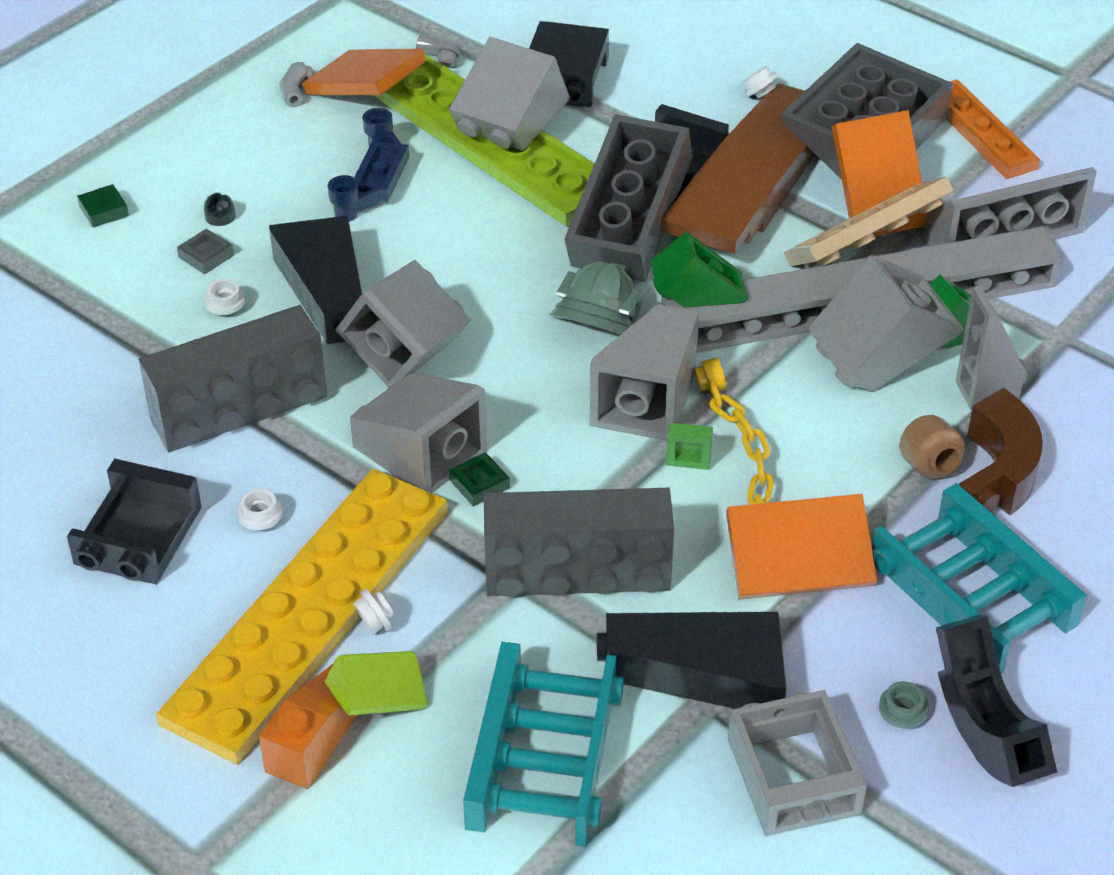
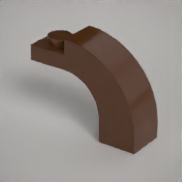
[958,388,1043,515]

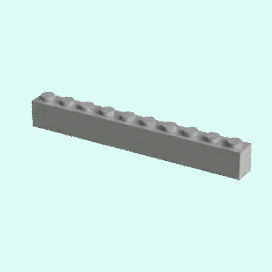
[661,226,1062,353]

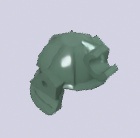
[548,261,642,335]

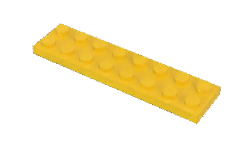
[156,468,448,765]

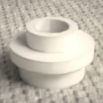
[743,66,778,98]
[204,279,245,316]
[237,489,282,530]
[353,589,394,634]

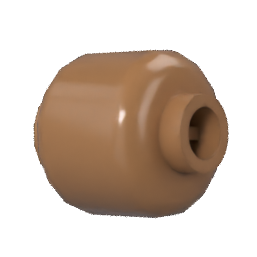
[899,415,965,479]

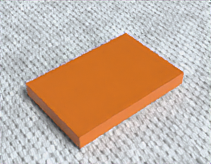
[302,49,426,96]
[831,110,927,236]
[726,494,877,600]

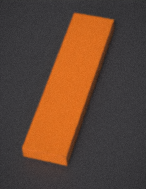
[946,79,1040,180]

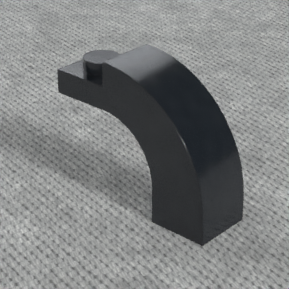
[936,614,1058,787]

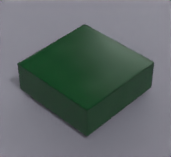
[77,184,129,227]
[449,452,510,507]

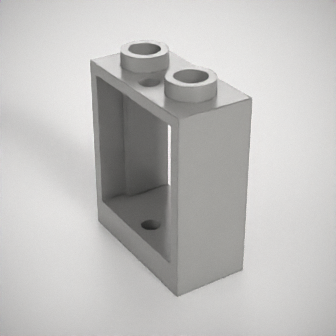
[728,690,867,836]

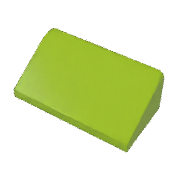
[325,651,428,715]

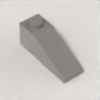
[955,286,1027,410]

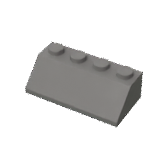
[922,167,1097,247]

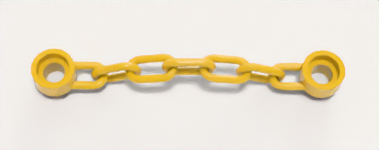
[694,357,774,505]

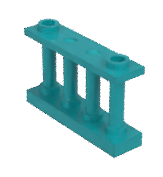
[872,483,1087,674]
[463,641,624,847]

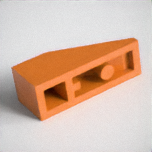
[259,663,358,790]

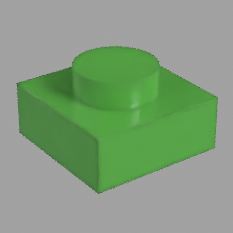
[666,423,713,470]

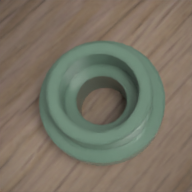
[879,681,929,729]

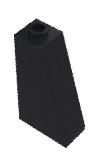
[269,216,362,344]
[596,612,787,711]

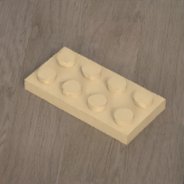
[784,176,953,268]

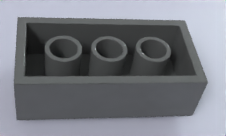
[564,114,693,282]
[138,304,327,453]
[483,487,674,597]

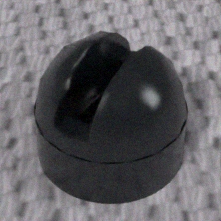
[203,192,236,226]

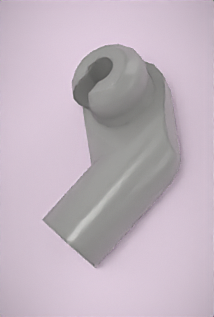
[416,35,460,68]
[280,62,314,107]

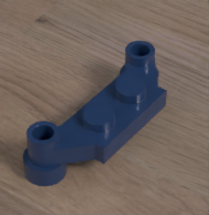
[327,108,409,222]

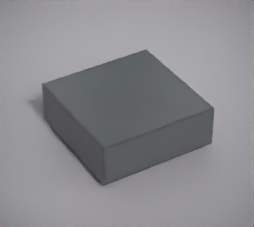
[177,228,234,274]

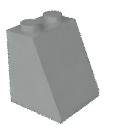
[449,36,569,151]
[808,254,964,392]
[336,260,471,387]
[590,304,699,441]
[350,372,487,493]

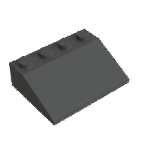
[780,43,954,179]

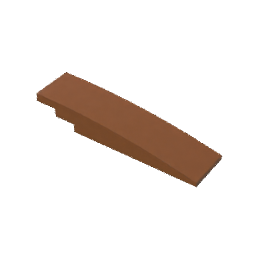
[662,83,815,254]

